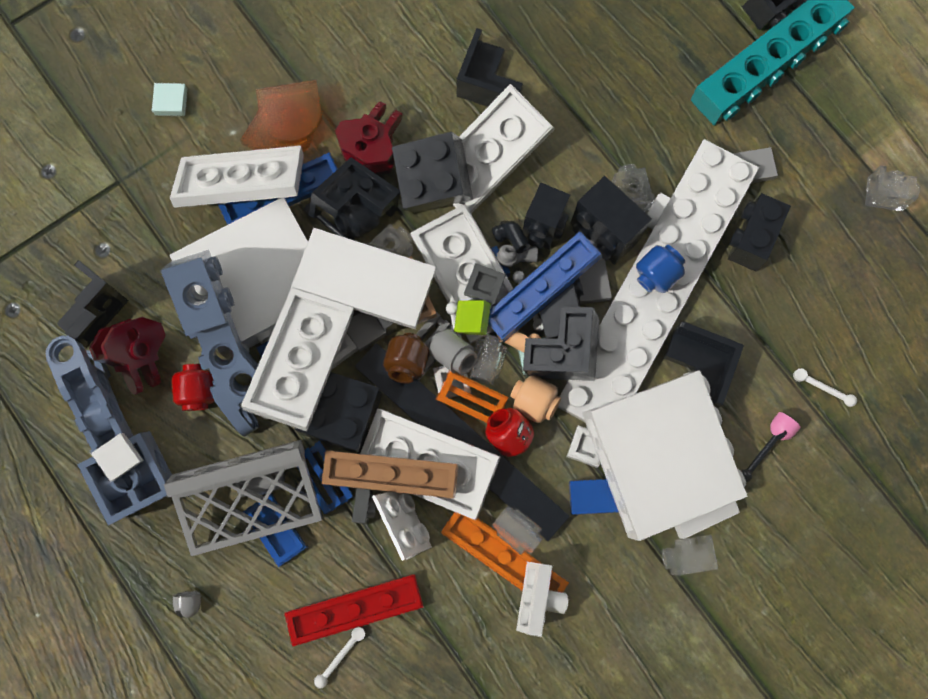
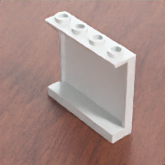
[169,198,308,359]
[582,370,748,541]

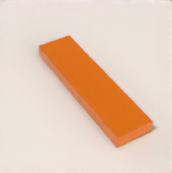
[440,512,569,593]

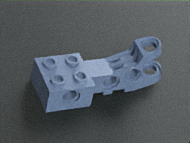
[160,250,259,437]
[46,336,172,525]

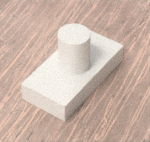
[516,562,568,637]

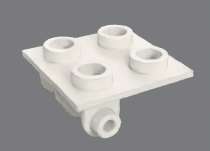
[373,492,432,560]

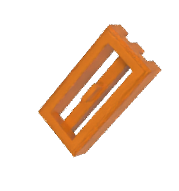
[436,370,509,423]

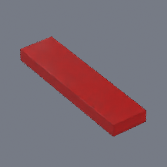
[284,574,424,647]

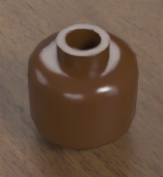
[383,333,429,383]

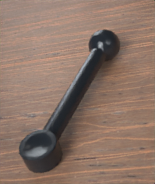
[305,203,355,241]

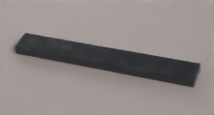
[355,343,570,542]

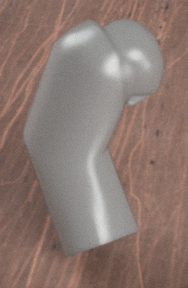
[497,245,538,267]

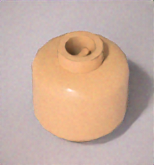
[510,375,561,423]

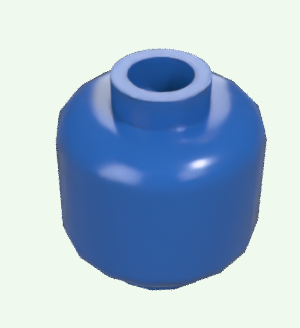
[636,245,685,293]

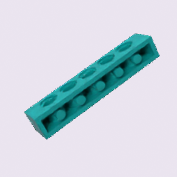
[690,0,855,126]

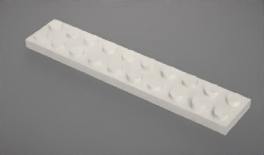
[558,139,759,423]

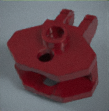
[335,101,403,175]
[89,317,166,395]

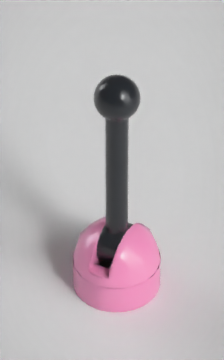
[741,412,801,482]

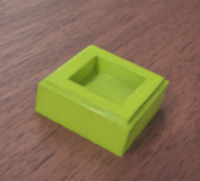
[454,301,491,335]

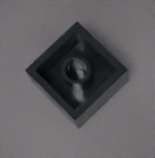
[392,131,473,213]
[570,175,652,265]
[294,372,383,454]

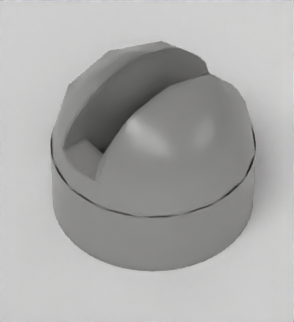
[173,591,201,618]

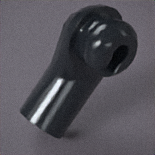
[491,220,530,253]

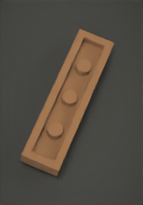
[322,451,459,498]

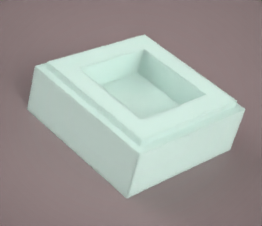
[152,83,187,116]

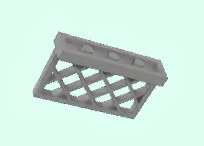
[164,440,323,556]

